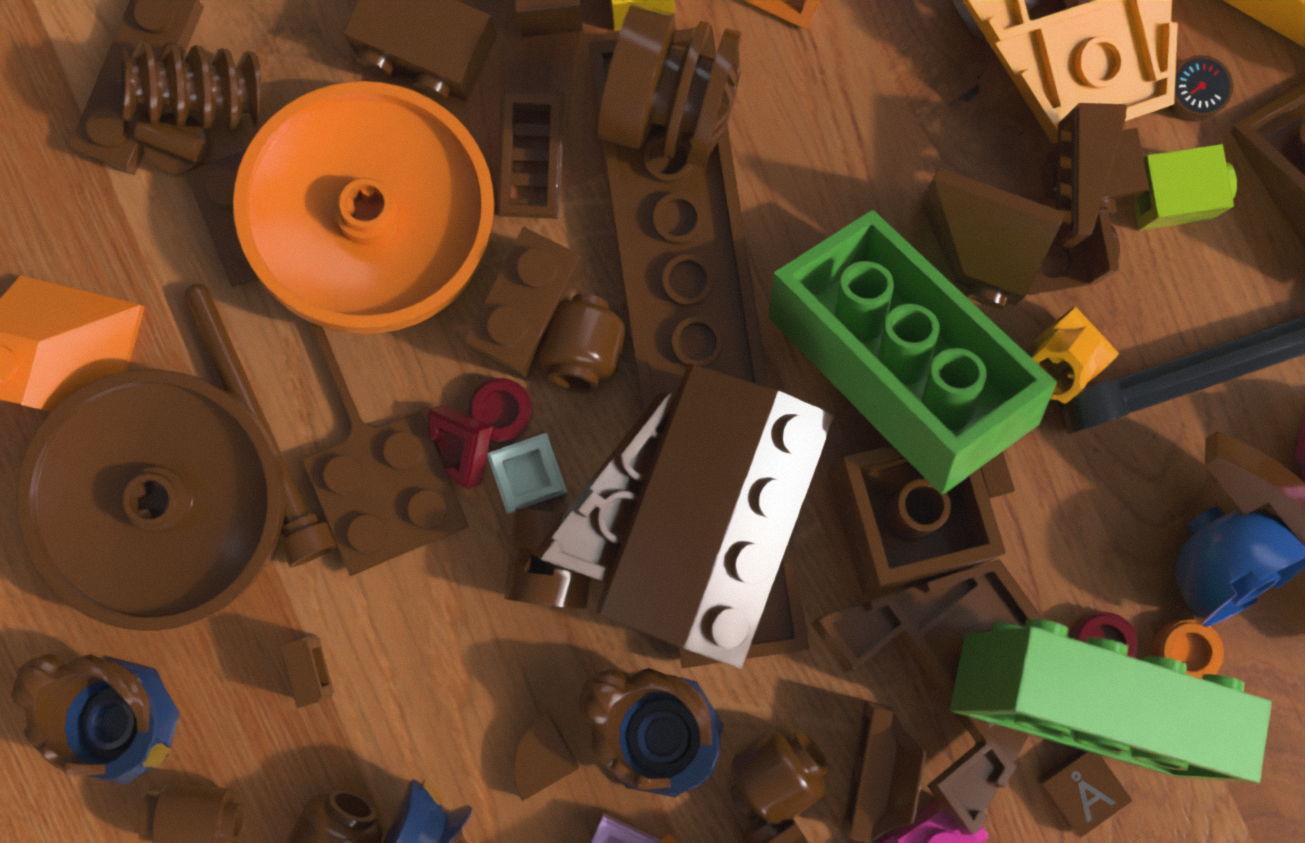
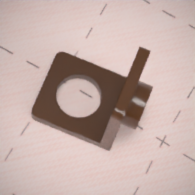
[1027,207,1120,295]

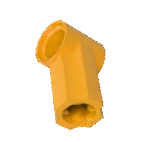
[1031,306,1119,404]

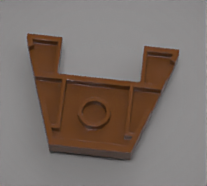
[811,559,1044,835]

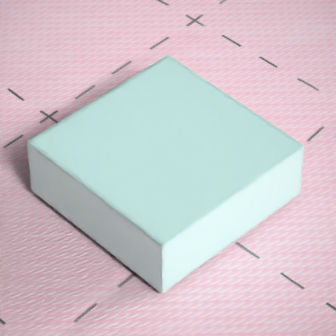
[487,433,568,514]

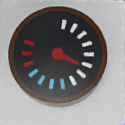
[1168,55,1233,122]

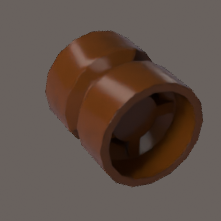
[504,508,591,609]

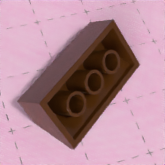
[595,364,834,669]

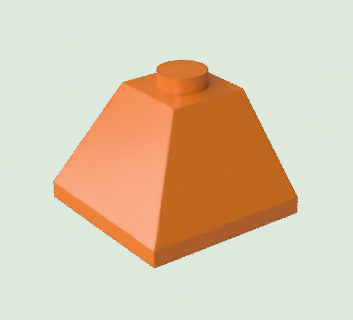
[0,275,145,412]

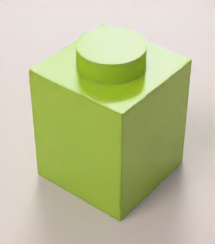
[1133,144,1237,231]

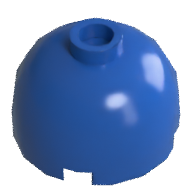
[1174,506,1305,627]

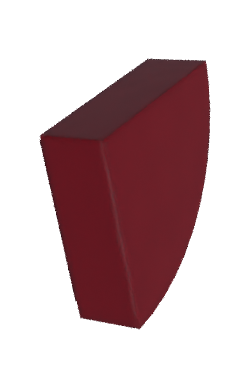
[428,405,492,489]

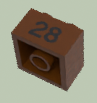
[828,445,1006,595]

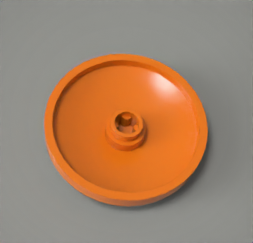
[233,81,494,334]

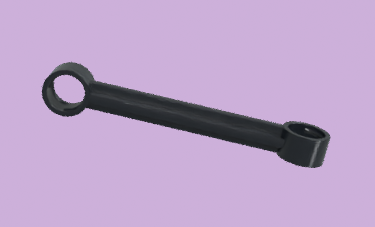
[1056,315,1305,434]

